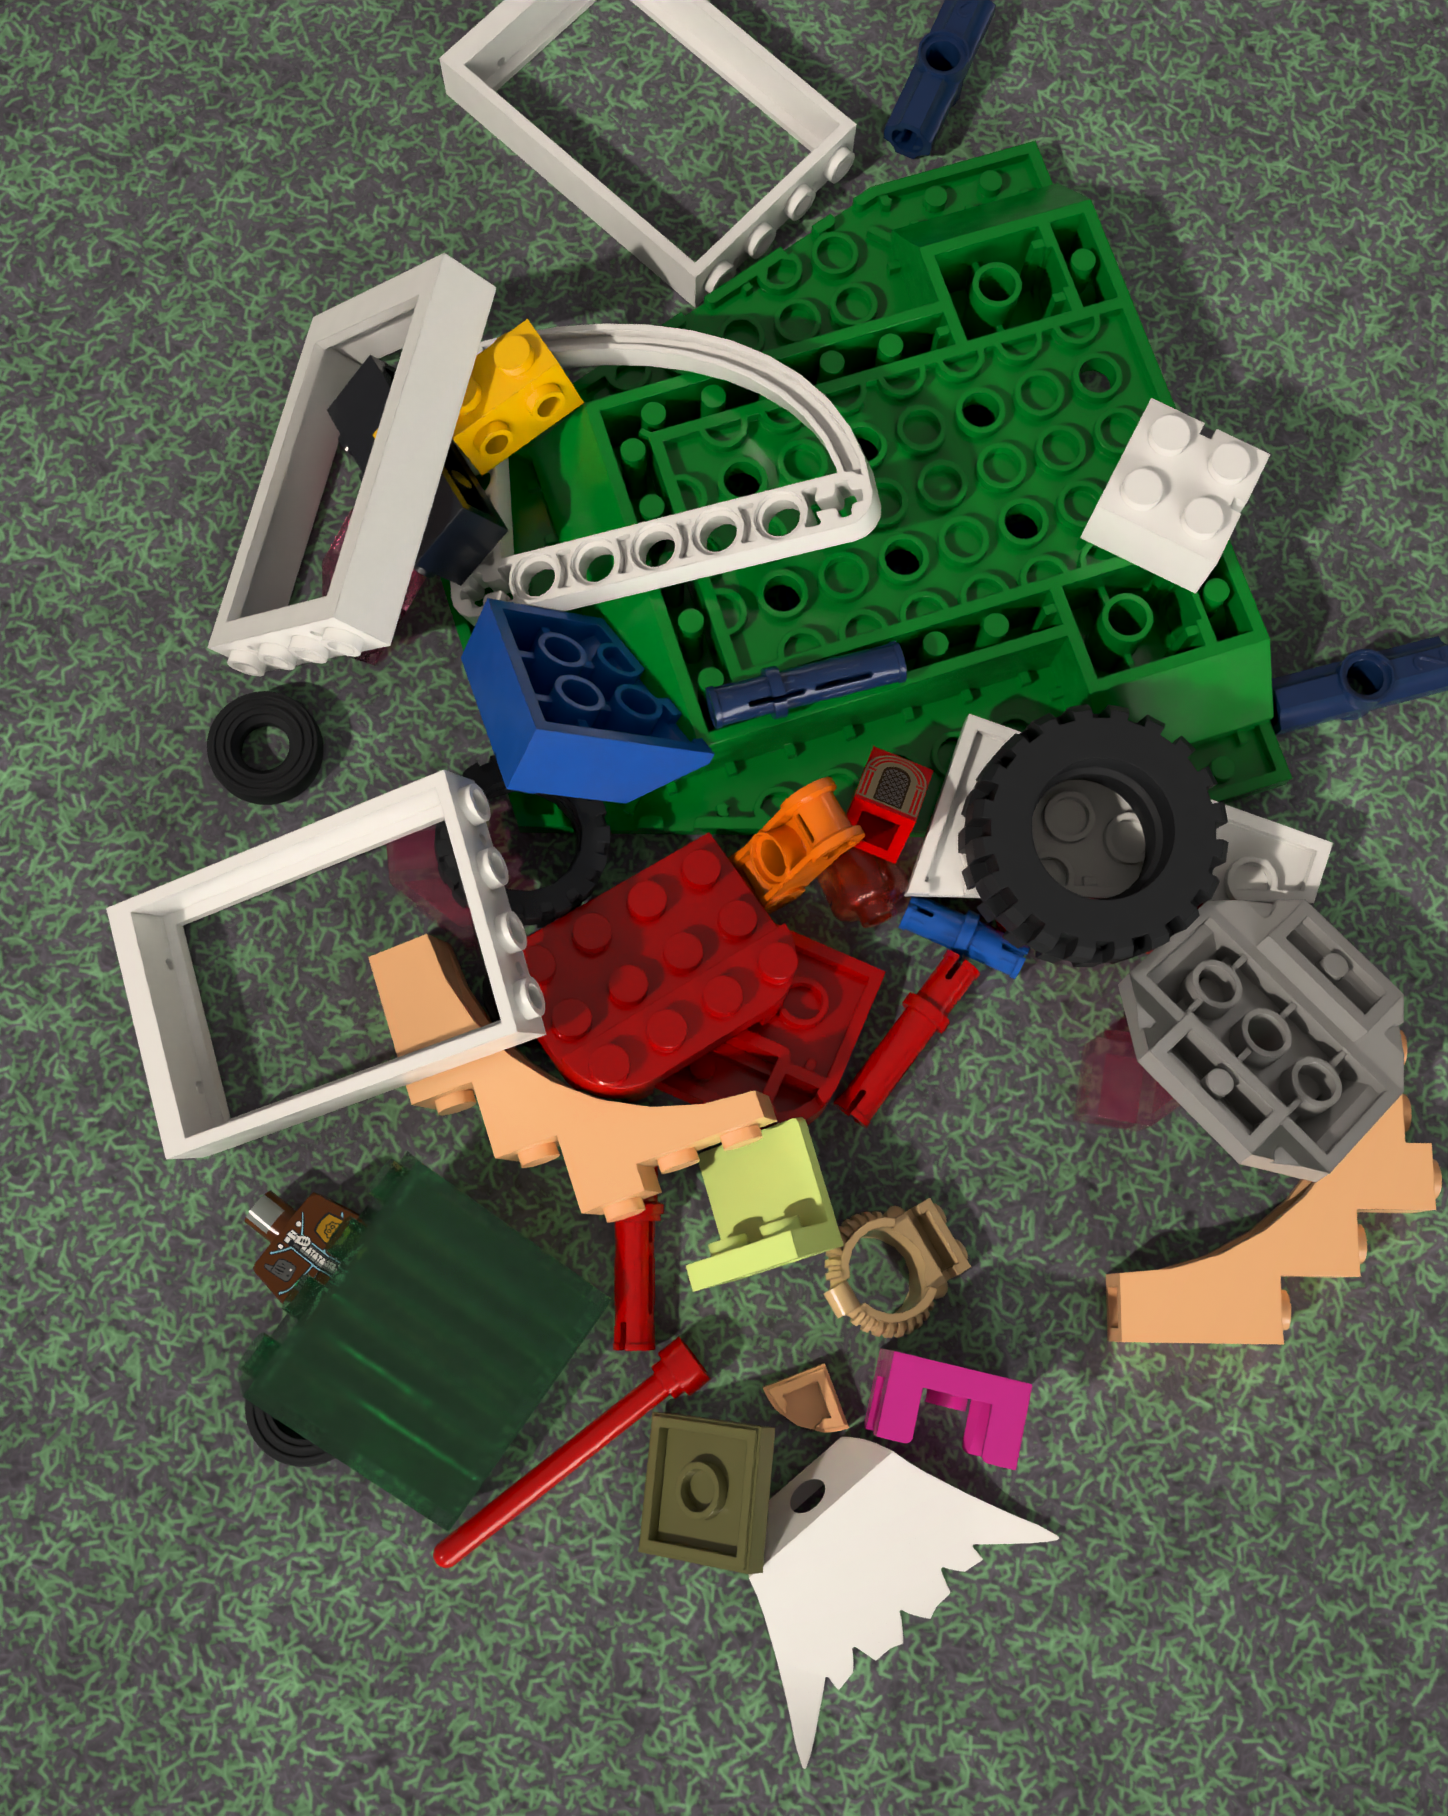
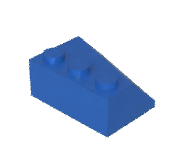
[461,598,715,804]

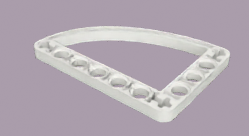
[450,323,881,626]

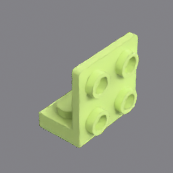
[686,1117,844,1292]

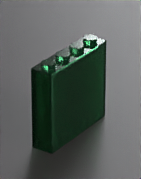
[238,1151,612,1532]

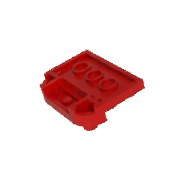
[523,832,798,1103]
[654,923,886,1130]

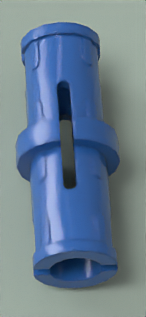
[898,896,1030,979]

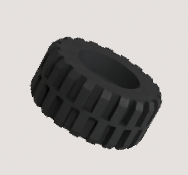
[958,704,1229,967]

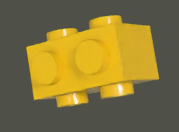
[452,319,584,476]

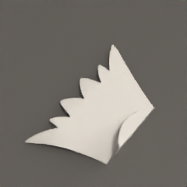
[748,1437,1059,1769]

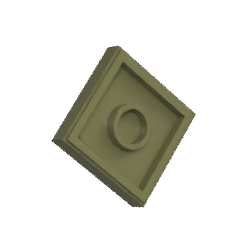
[638,1412,775,1574]

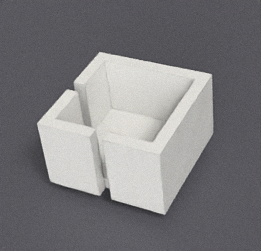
[1080,398,1270,594]

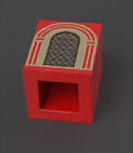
[845,746,934,864]

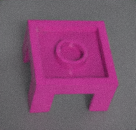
[863,1348,1033,1470]

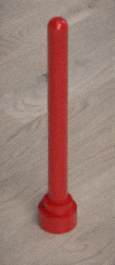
[433,1336,711,1568]

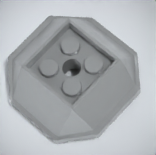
[1118,900,1404,1182]

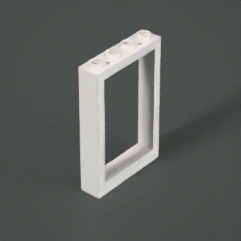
[439,0,857,308]
[207,253,497,676]
[106,770,547,1159]

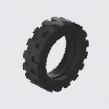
[434,755,611,929]

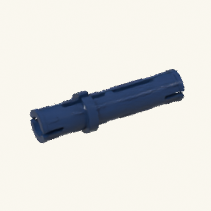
[705,641,907,729]

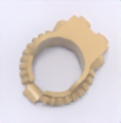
[823,1198,971,1338]

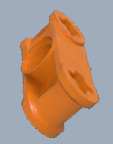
[728,777,865,914]

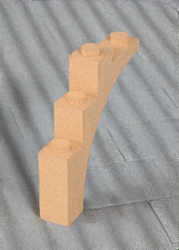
[368,934,777,1223]
[1106,1030,1442,1345]

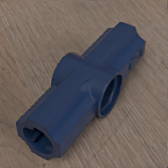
[884,0,996,159]
[1270,636,1448,735]

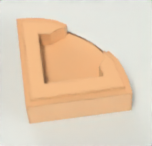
[762,1363,849,1433]

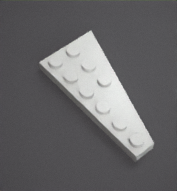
[904,714,1333,904]

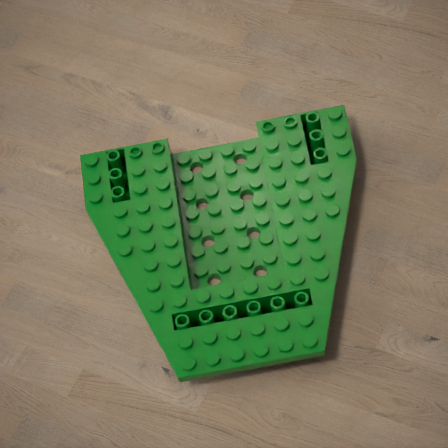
[440,140,1293,837]

